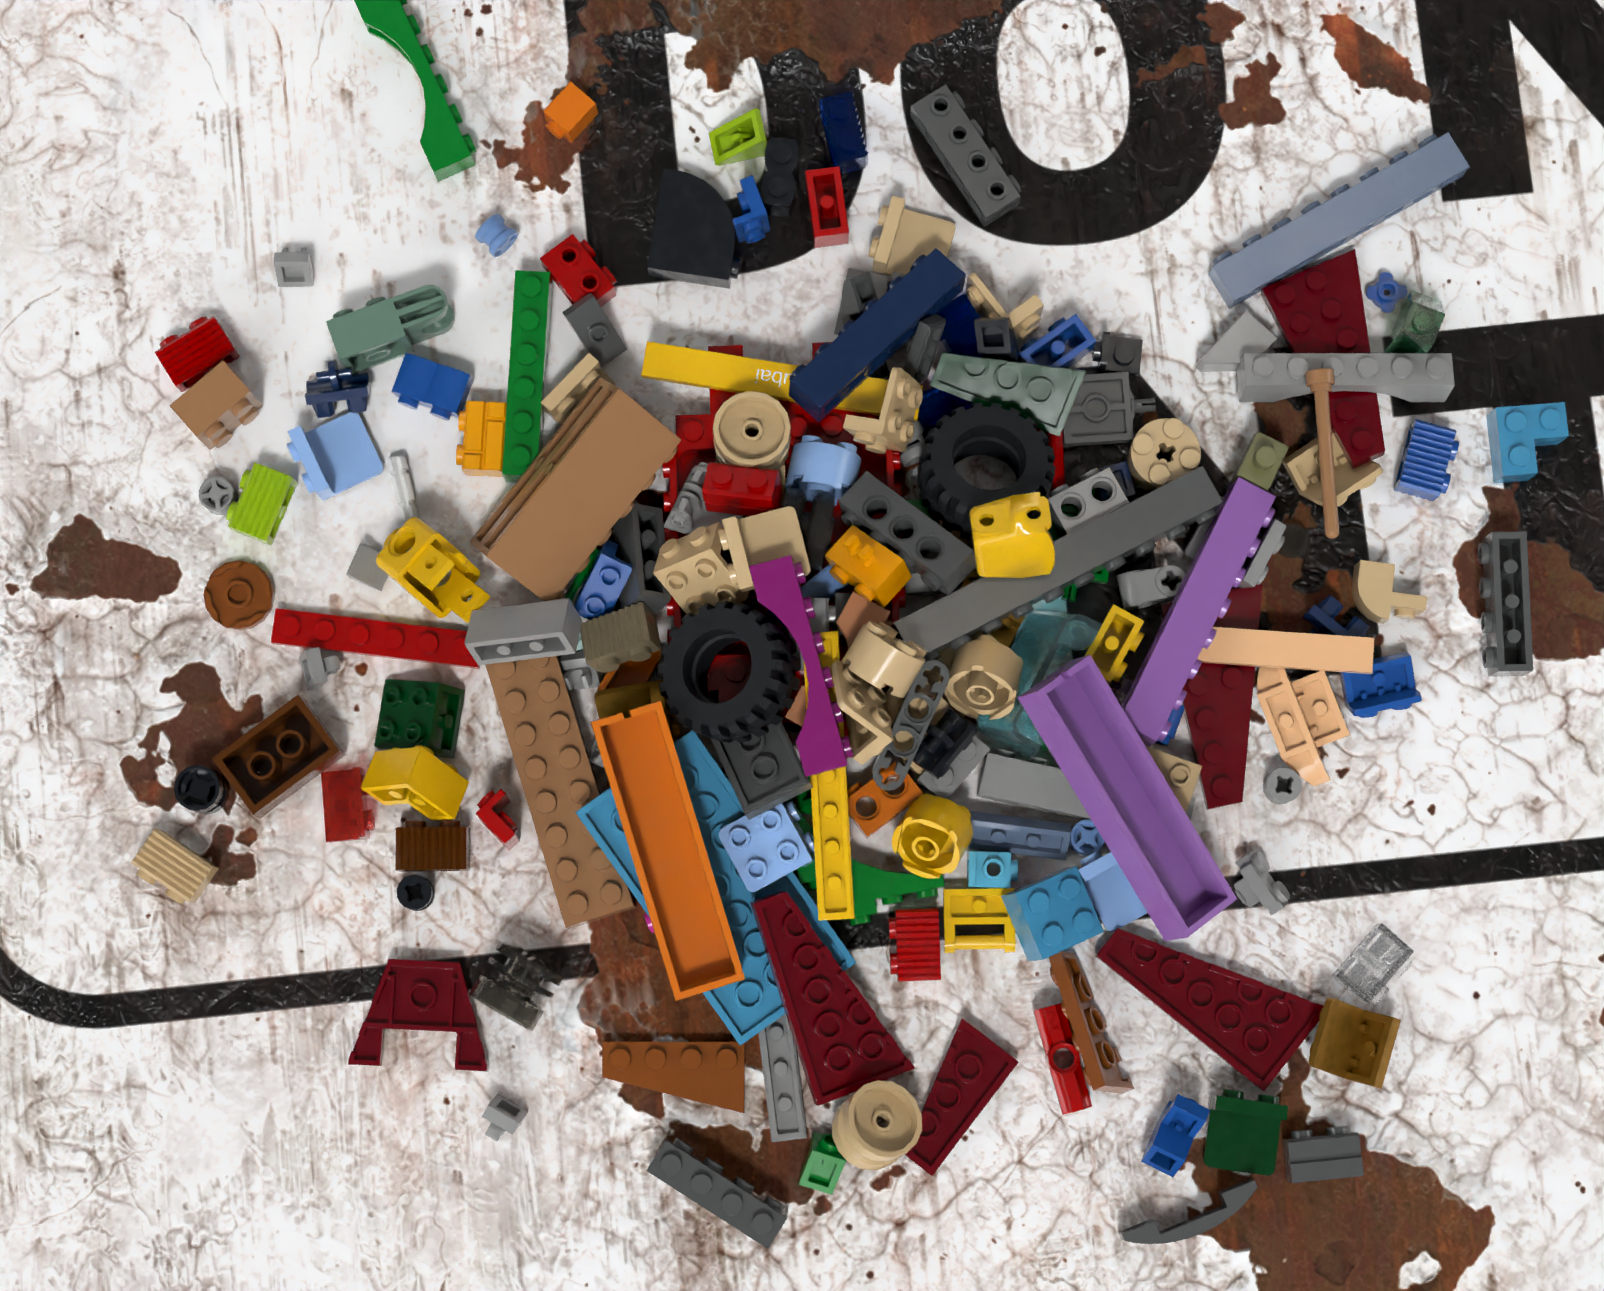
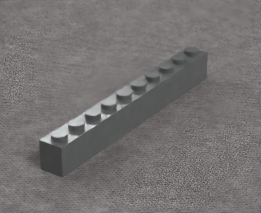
[892,466,1223,660]

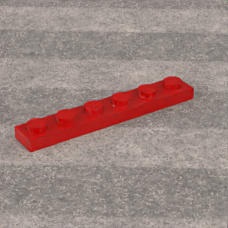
[271,608,480,669]

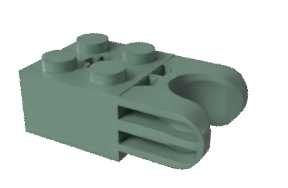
[326,285,455,374]

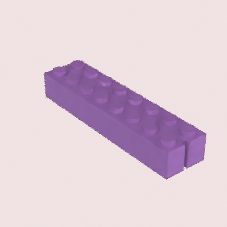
[1017,655,1237,941]

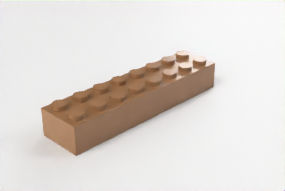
[485,656,636,929]

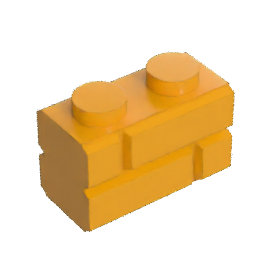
[456,401,507,477]

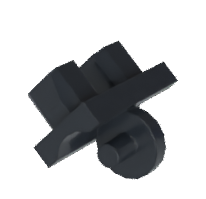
[913,708,978,779]

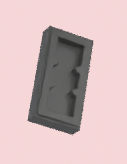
[562,293,627,368]
[903,314,946,383]

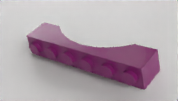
[749,555,853,777]

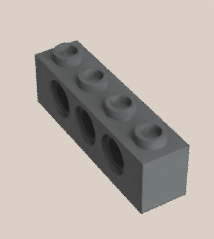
[838,471,976,596]

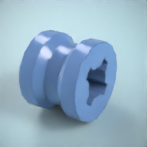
[475,214,519,257]
[1069,819,1105,856]

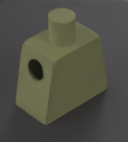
[1225,431,1289,493]

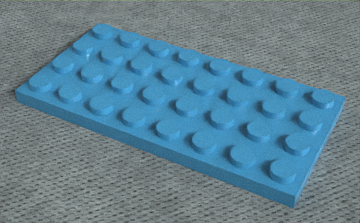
[575,730,856,1046]

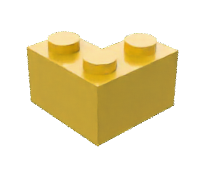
[360,745,469,821]

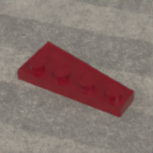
[905,1018,1018,1176]

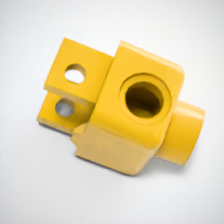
[376,517,490,623]

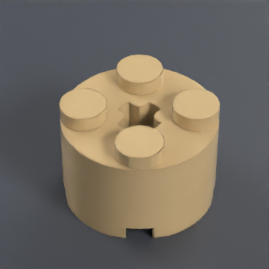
[1127,418,1201,492]
[842,620,927,698]
[946,635,1024,720]

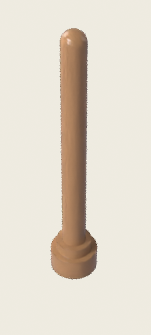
[1305,368,1339,539]

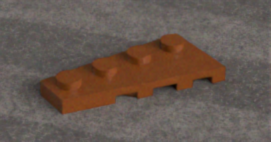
[1049,951,1134,1093]
[602,1041,745,1113]

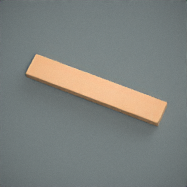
[1161,623,1374,674]

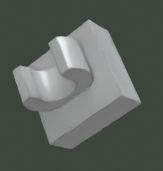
[273,248,314,287]
[299,647,341,691]
[559,651,604,691]
[482,1094,528,1141]

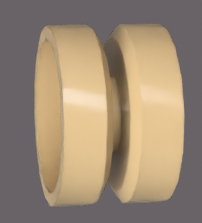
[713,391,791,470]
[832,1080,922,1170]

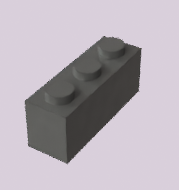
[613,503,671,615]

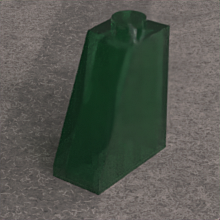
[1384,289,1445,353]

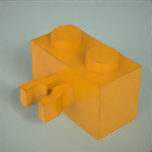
[825,525,912,607]

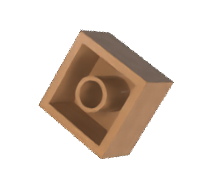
[169,361,263,450]

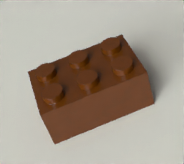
[212,695,346,818]

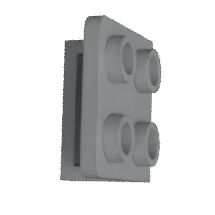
[1185,496,1287,588]

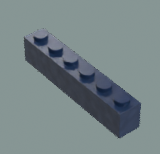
[789,248,966,422]

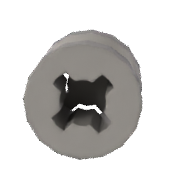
[199,477,238,515]
[1263,768,1302,805]

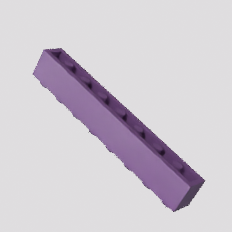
[1121,477,1276,747]

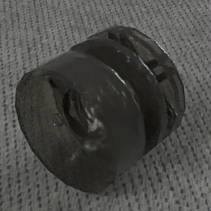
[469,941,563,1031]

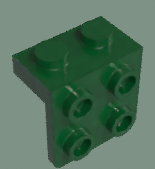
[1203,1089,1288,1176]

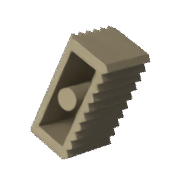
[580,602,662,673]

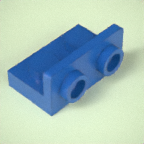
[732,175,771,243]
[574,540,633,620]

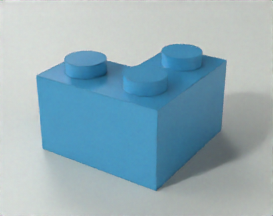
[1486,402,1569,484]

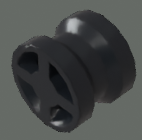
[397,875,435,911]

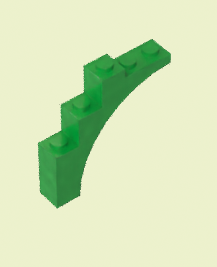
[787,798,945,926]

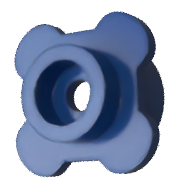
[1366,272,1408,313]

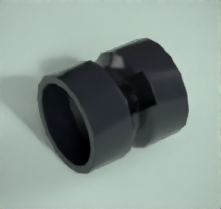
[174,765,229,815]

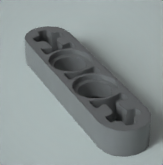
[872,659,950,791]

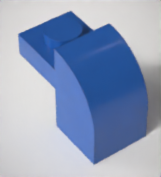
[1141,1094,1210,1177]

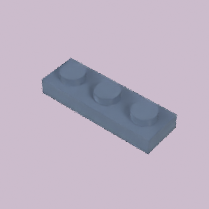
[968,811,1071,860]

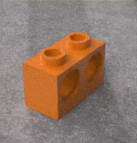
[848,760,923,839]

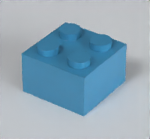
[1001,866,1104,961]

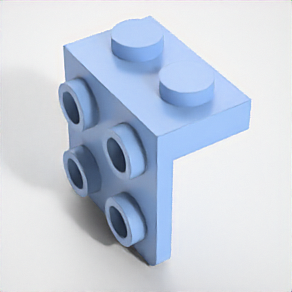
[287,412,384,501]
[719,800,815,892]
[1078,851,1148,932]

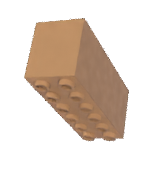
[469,377,681,601]

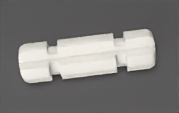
[387,455,420,523]

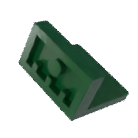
[374,679,465,759]

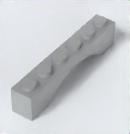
[1237,353,1455,402]

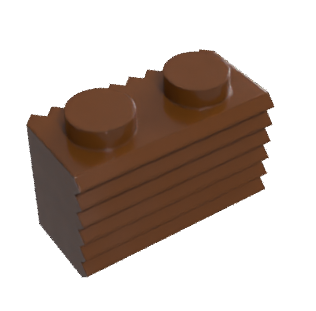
[395,820,470,872]

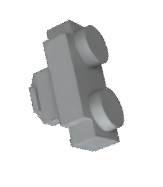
[1234,850,1290,915]

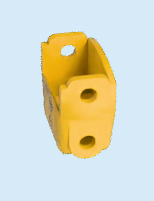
[969,492,1055,578]

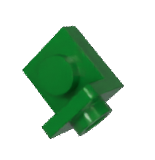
[798,1131,846,1195]

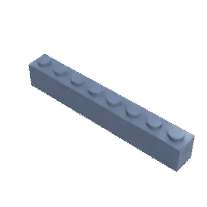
[1208,132,1470,309]

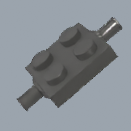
[1063,372,1156,447]

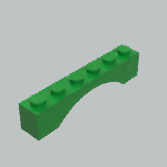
[354,0,477,182]
[502,270,553,483]

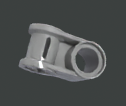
[1116,565,1186,611]

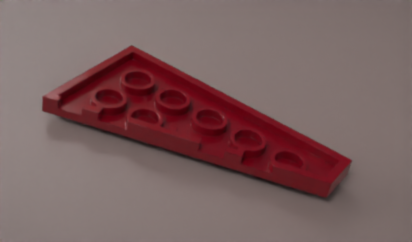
[1261,249,1385,469]
[1160,584,1263,810]
[750,890,915,1106]
[1095,928,1324,1091]

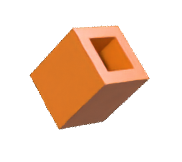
[543,81,598,143]

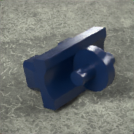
[305,359,370,418]
[1303,595,1369,637]

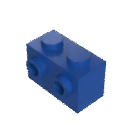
[1020,314,1096,368]

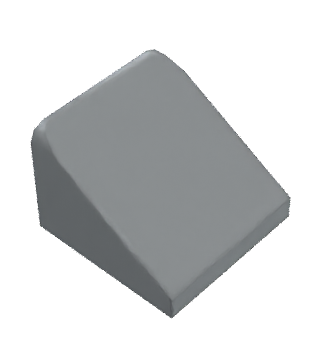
[346,543,388,591]

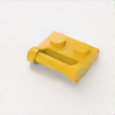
[943,888,1016,953]

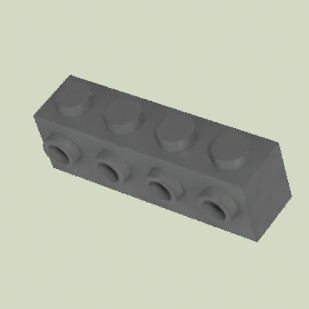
[910,84,1022,227]
[1478,531,1533,677]
[646,1137,788,1249]

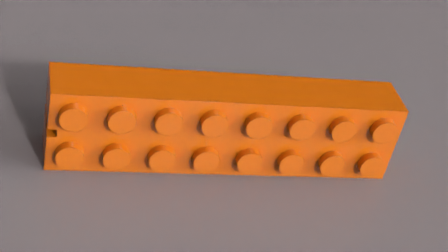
[590,701,745,1001]

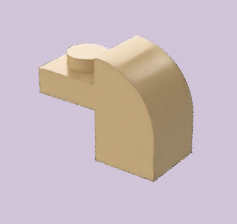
[1352,560,1427,624]

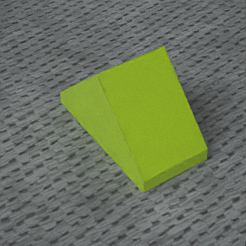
[708,108,767,166]

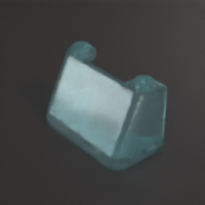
[976,609,1102,757]

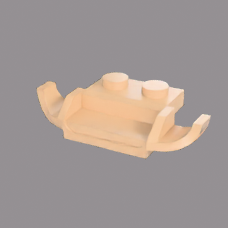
[1257,667,1351,787]

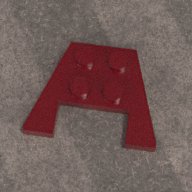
[348,959,488,1071]

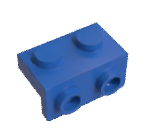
[1340,652,1422,718]

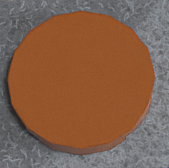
[203,560,275,631]

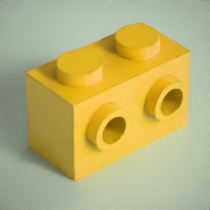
[1084,604,1145,685]

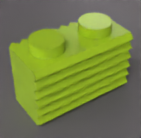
[226,462,298,546]

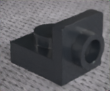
[1092,331,1143,376]

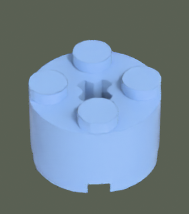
[785,435,861,506]

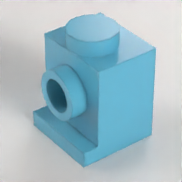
[967,851,1018,889]

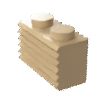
[131,828,219,905]

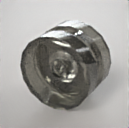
[782,486,836,571]

